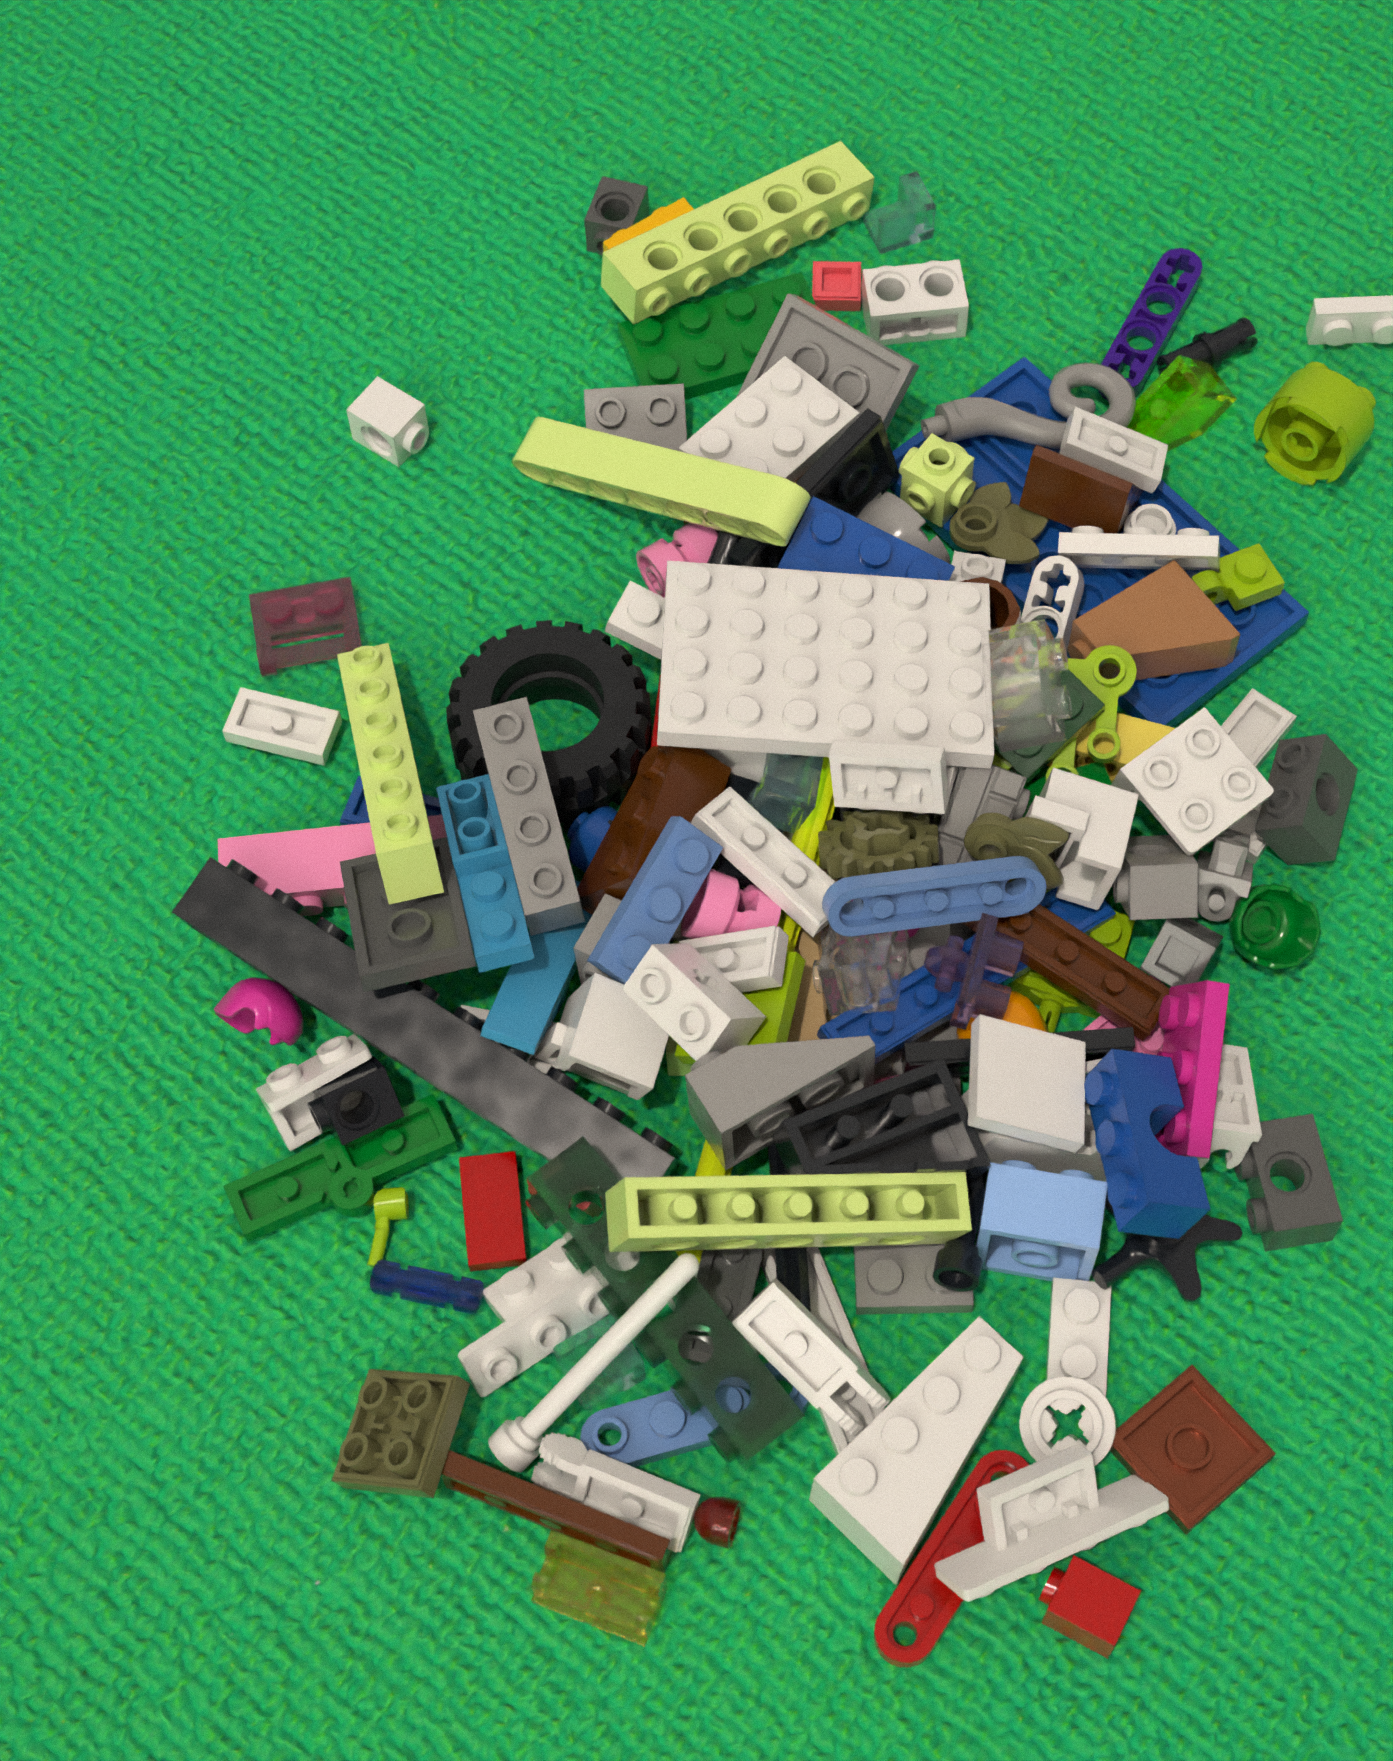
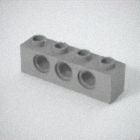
[473,697,585,936]

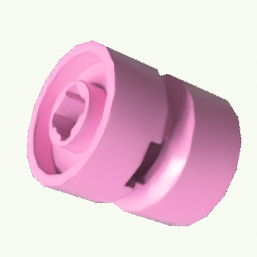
[636,523,718,598]
[680,869,782,939]

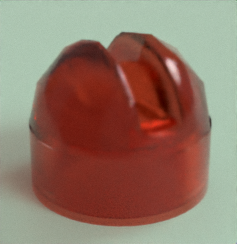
[694,1496,741,1549]

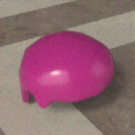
[214,977,304,1046]

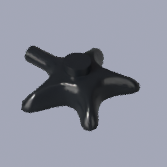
[1091,1185,1243,1302]

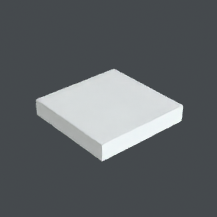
[968,1014,1086,1153]

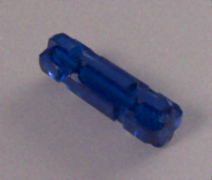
[370,1260,484,1314]

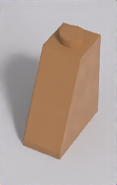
[1068,560,1240,680]

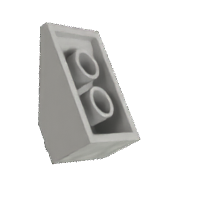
[685,1036,875,1171]

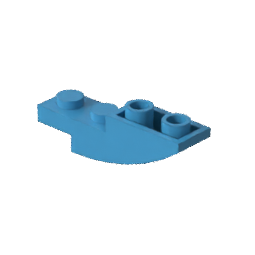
[436,774,535,973]

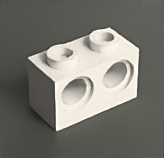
[861,259,969,345]

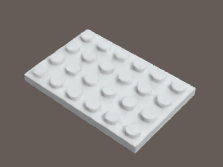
[657,560,994,769]

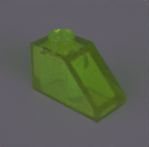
[1127,355,1237,452]

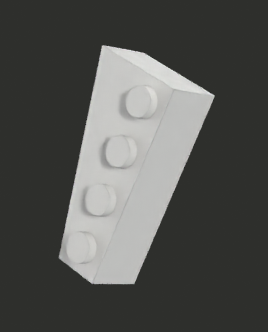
[809,1316,1023,1585]

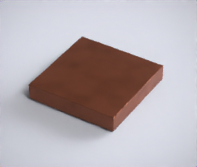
[1109,1365,1276,1535]

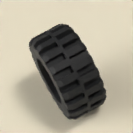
[446,620,652,829]

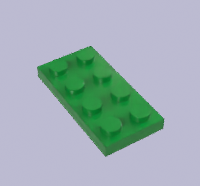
[617,272,817,400]

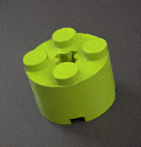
[1254,361,1376,485]

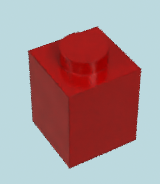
[1038,1555,1141,1659]

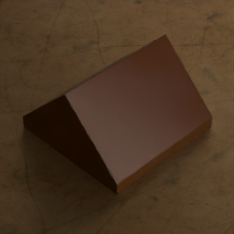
[1019,444,1143,534]

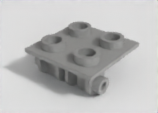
[584,384,687,451]

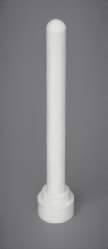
[488,1253,699,1472]

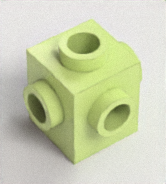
[899,433,976,528]

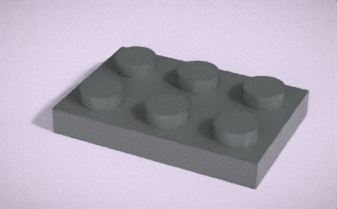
[340,837,476,992]

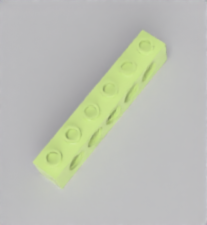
[601,141,875,324]
[337,643,444,905]
[605,1172,972,1252]

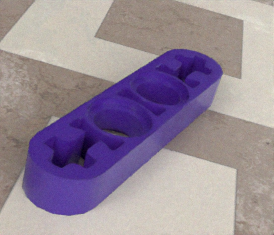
[1098,248,1203,401]

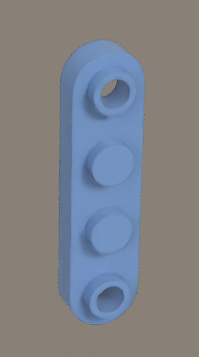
[822,856,1046,937]
[580,1362,810,1467]

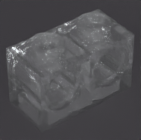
[813,924,911,1016]

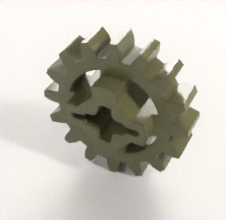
[818,809,940,879]

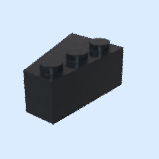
[772,1058,991,1181]

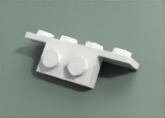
[458,1228,672,1397]
[935,1444,1169,1601]

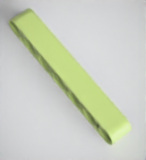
[512,417,811,547]

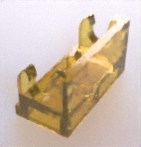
[532,1530,667,1646]

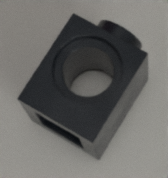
[307,1054,404,1146]

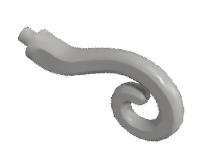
[921,362,1136,449]

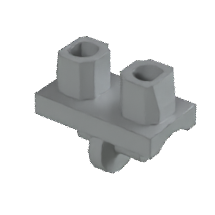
[1197,829,1253,921]

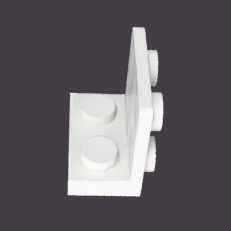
[1111,707,1274,856]
[829,740,959,814]

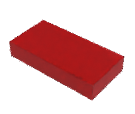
[459,1151,527,1272]

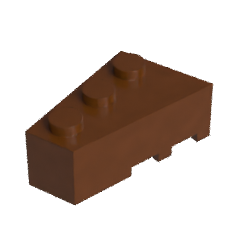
[577,746,732,915]

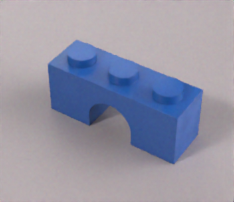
[1084,1049,1211,1239]

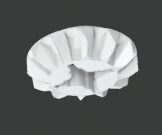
[1019,1376,1116,1466]

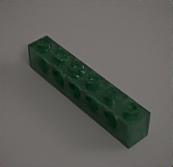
[525,1136,805,1470]

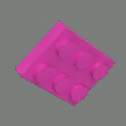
[1155,980,1230,1159]

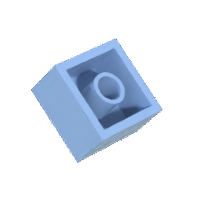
[975,1160,1107,1281]

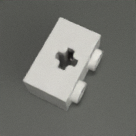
[622,943,766,1061]

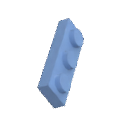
[587,816,723,985]

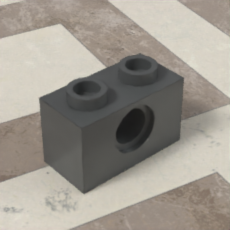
[1255,734,1358,865]
[1234,1114,1343,1251]

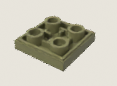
[331,1369,470,1498]

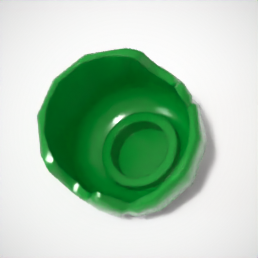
[1228,883,1321,970]

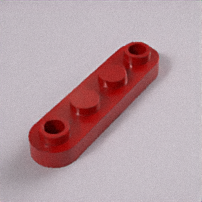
[874,1450,1029,1668]

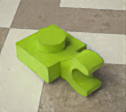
[1191,543,1285,611]

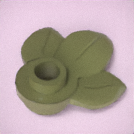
[949,482,1049,564]
[964,813,1069,890]

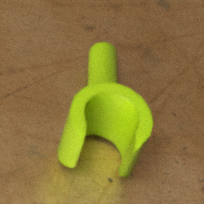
[367,1187,409,1268]

